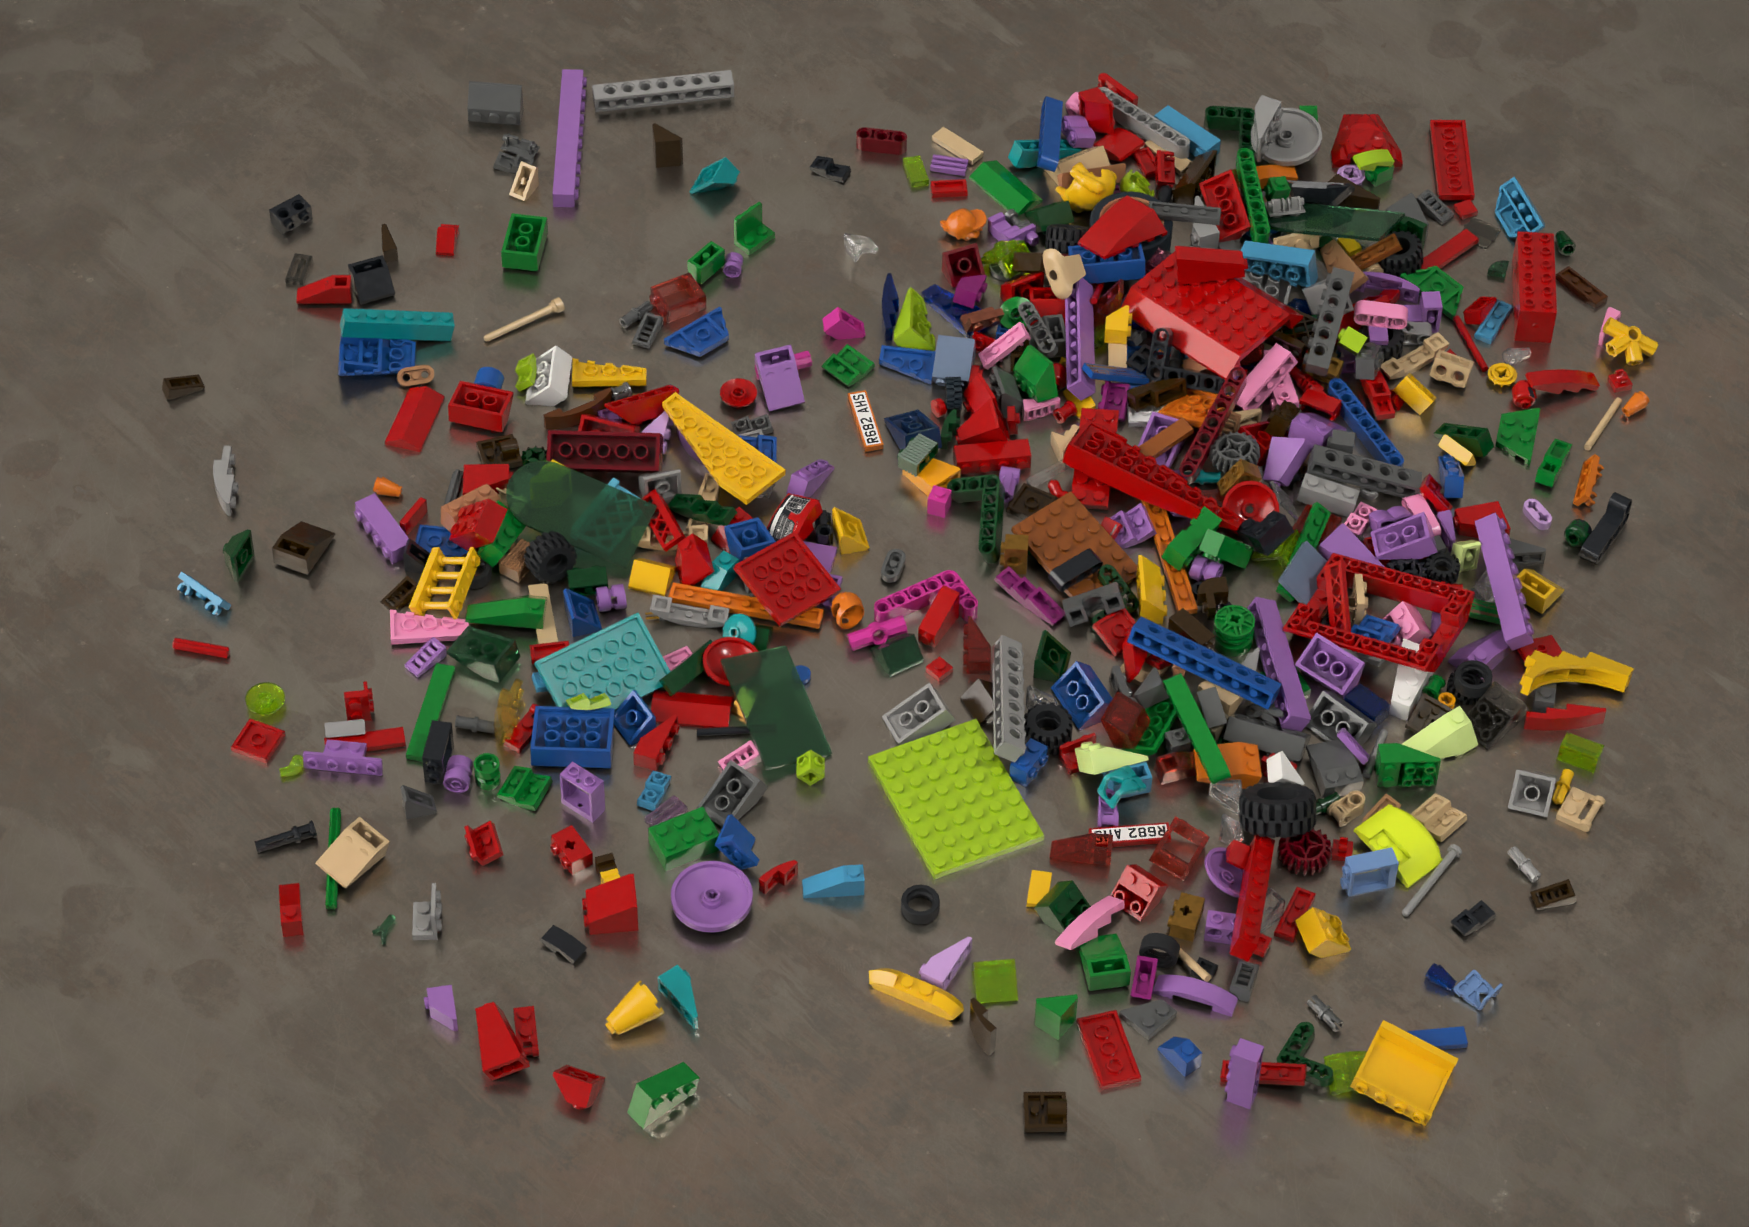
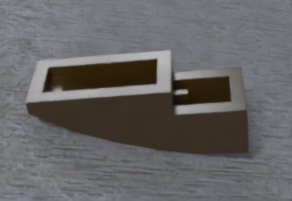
[1127,378,1187,412]

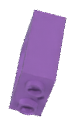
[560,761,605,823]

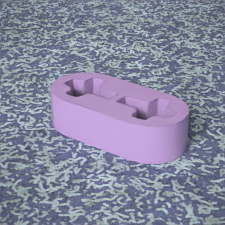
[1523,499,1552,530]

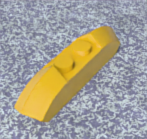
[869,968,964,1020]

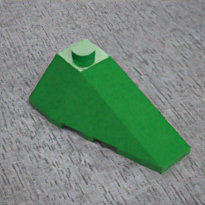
[465,595,547,629]

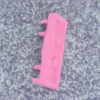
[978,322,1031,370]

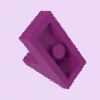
[1131,955,1158,1000]

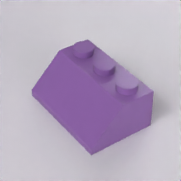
[1295,633,1365,700]

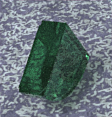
[1487,260,1509,278]

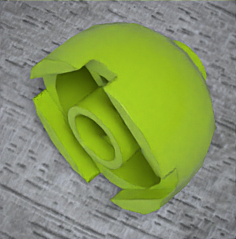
[1119,169,1155,196]

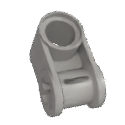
[1402,321,1433,346]

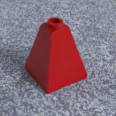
[955,399,1010,445]

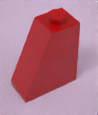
[463,464,514,495]
[1452,501,1511,538]
[918,585,960,648]

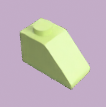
[1451,540,1481,573]

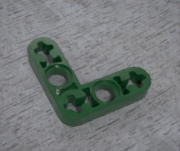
[1090,564,1139,632]
[1277,1022,1334,1087]

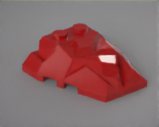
[1330,114,1403,168]

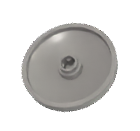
[1251,108,1322,166]

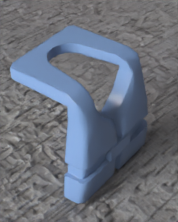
[1453,970,1503,1010]

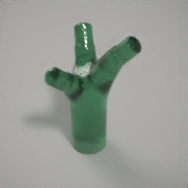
[372,914,396,945]

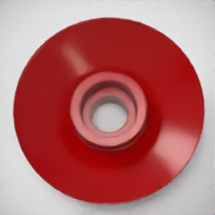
[720,378,757,407]

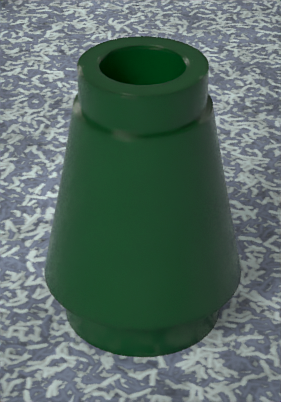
[1555,231,1576,256]

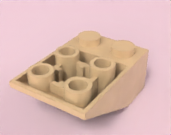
[315,817,390,889]

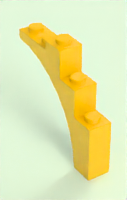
[1520,650,1634,696]

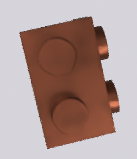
[960,307,1004,333]

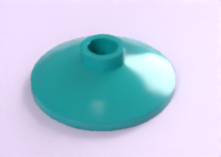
[723,614,756,645]

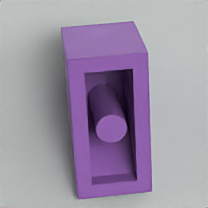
[424,985,458,1031]

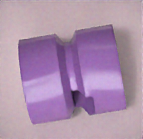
[1189,555,1224,581]
[596,584,627,612]
[443,755,474,793]

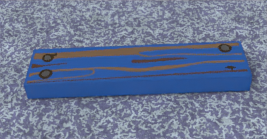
[1082,363,1150,385]

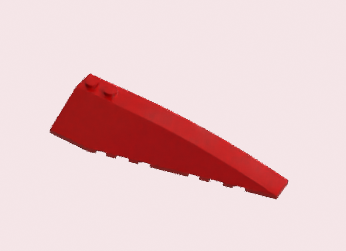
[1062,420,1244,531]

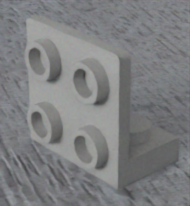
[412,883,442,940]

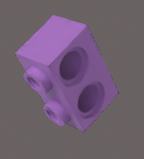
[1204,910,1236,945]

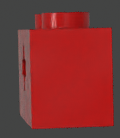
[550,825,593,875]

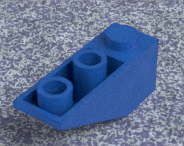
[1438,454,1464,498]

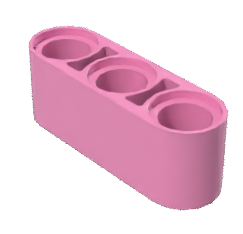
[1354,300,1408,329]
[1401,493,1442,537]

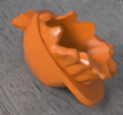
[940,208,987,241]

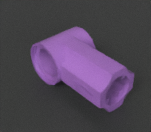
[999,466,1021,503]

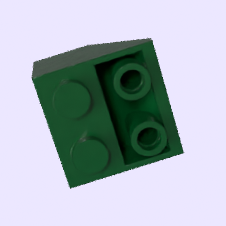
[1034,880,1091,934]

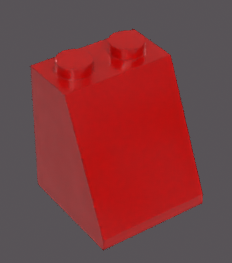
[582,873,639,935]

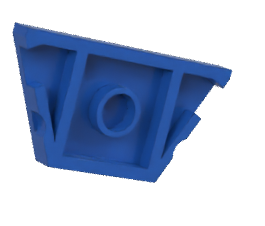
[664,306,729,357]

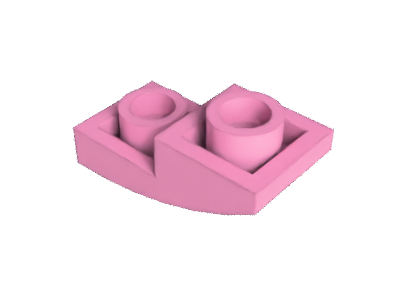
[1344,502,1377,537]

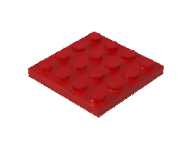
[733,532,841,627]

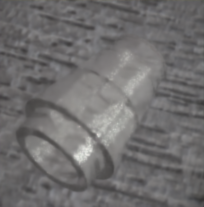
[1502,347,1531,366]

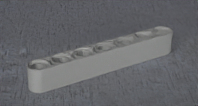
[1099,87,1190,159]

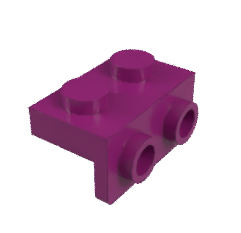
[1098,380,1131,421]

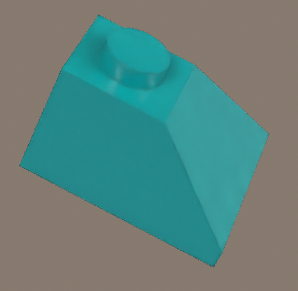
[689,157,740,194]

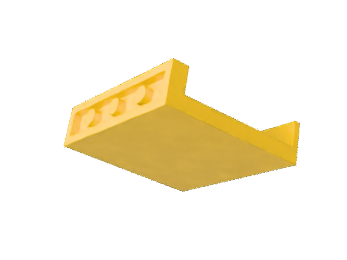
[1350,1020,1458,1126]

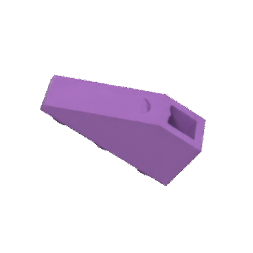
[786,459,835,498]

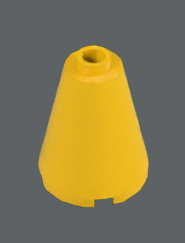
[605,980,664,1035]

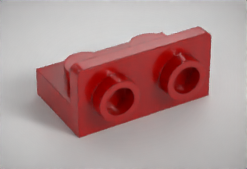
[1059,733,1097,775]

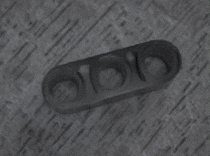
[1048,548,1103,592]

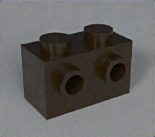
[1265,400,1300,437]

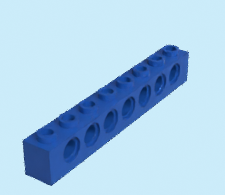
[1127,616,1282,710]

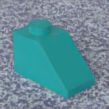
[700,550,739,591]

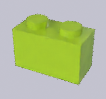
[1337,326,1368,356]

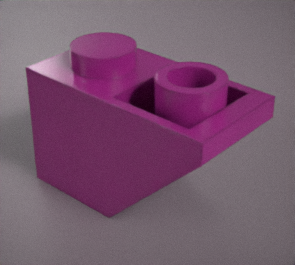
[953,275,988,308]

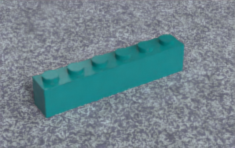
[340,308,455,341]

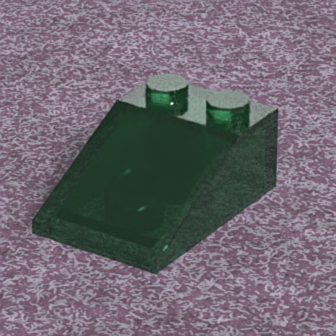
[446,626,521,683]

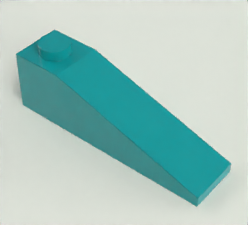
[1008,139,1081,169]

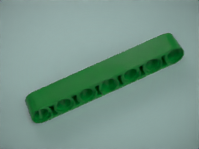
[1236,148,1270,244]
[1163,673,1231,785]

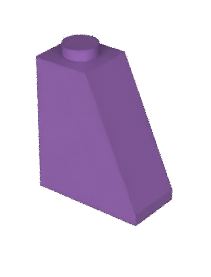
[1263,437,1313,488]

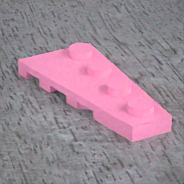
[390,609,469,644]

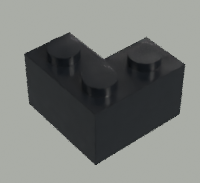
[1236,510,1295,556]

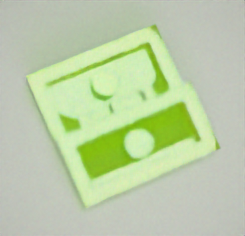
[1324,1051,1367,1096]

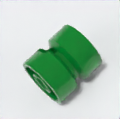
[474,753,501,790]

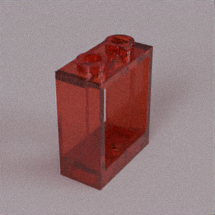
[649,272,707,323]
[1149,816,1210,881]

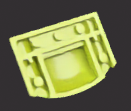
[1353,804,1443,889]

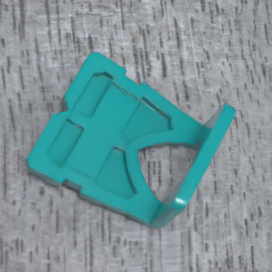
[1097,765,1146,809]

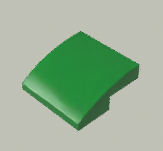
[821,344,875,387]
[497,766,553,811]

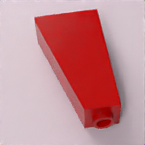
[1175,246,1248,285]
[475,1002,530,1081]

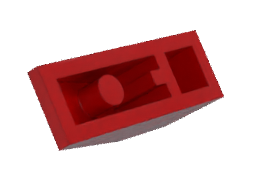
[1122,626,1148,683]
[279,883,304,937]

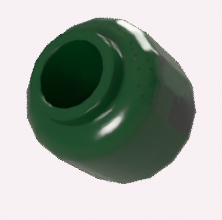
[1564,519,1592,547]

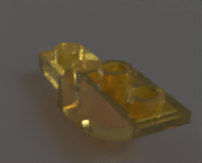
[494,679,524,746]

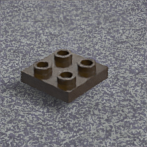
[476,434,523,468]
[1023,1092,1067,1132]

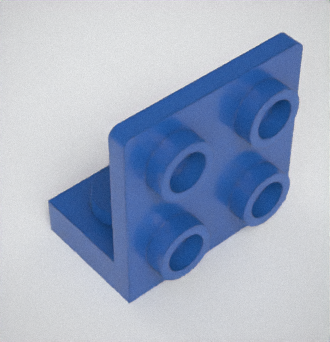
[715,814,760,870]

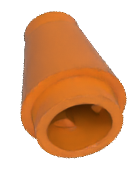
[1622,391,1649,417]
[373,477,403,497]

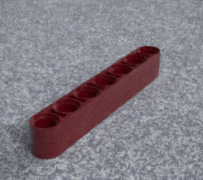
[1179,367,1247,484]

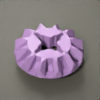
[1337,165,1365,185]

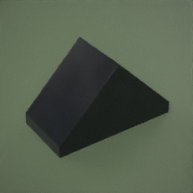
[403,539,430,574]

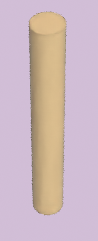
[1178,948,1211,982]

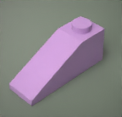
[919,936,972,990]

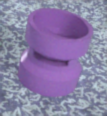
[723,252,743,278]

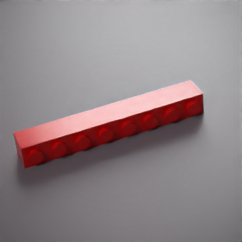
[1229,834,1275,961]

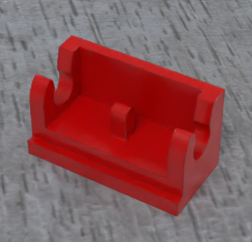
[1155,150,1175,190]
[1299,388,1342,422]

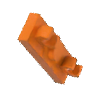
[1573,454,1604,507]

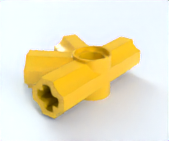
[1602,317,1659,366]

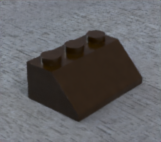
[1172,150,1217,205]

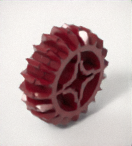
[1277,828,1332,876]

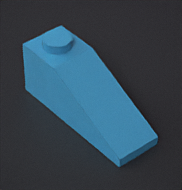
[802,864,865,898]

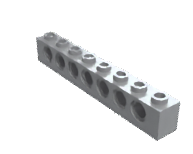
[592,70,734,112]
[992,635,1026,762]

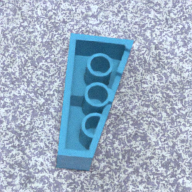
[1241,241,1318,287]

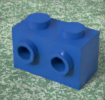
[1009,738,1049,787]

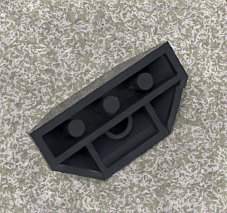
[1287,180,1355,210]

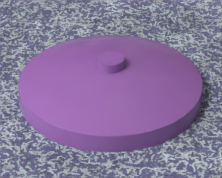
[671,861,753,932]

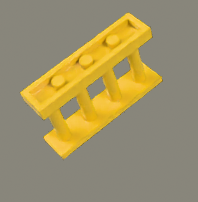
[409,547,481,619]

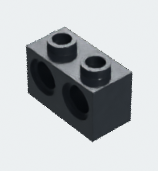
[269,194,313,234]

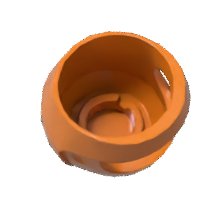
[831,592,864,629]

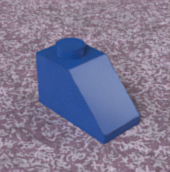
[1158,1037,1203,1077]

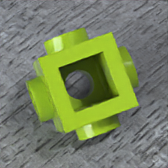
[796,750,825,786]

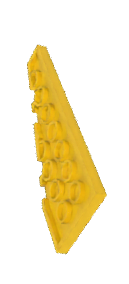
[662,392,786,505]

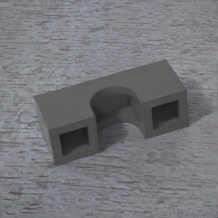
[1062,582,1125,627]

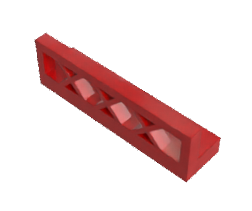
[637,489,686,552]
[1324,560,1351,632]

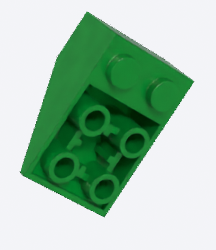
[1374,743,1441,787]
[1078,933,1131,991]

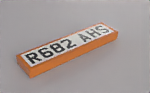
[848,390,884,452]

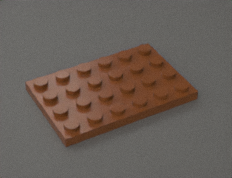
[1011,491,1137,597]

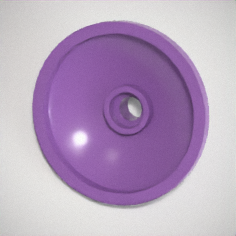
[1204,847,1244,898]

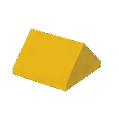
[1393,372,1437,415]
[832,507,870,555]
[628,558,677,596]

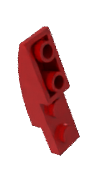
[1360,370,1395,420]

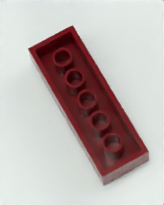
[546,430,663,473]

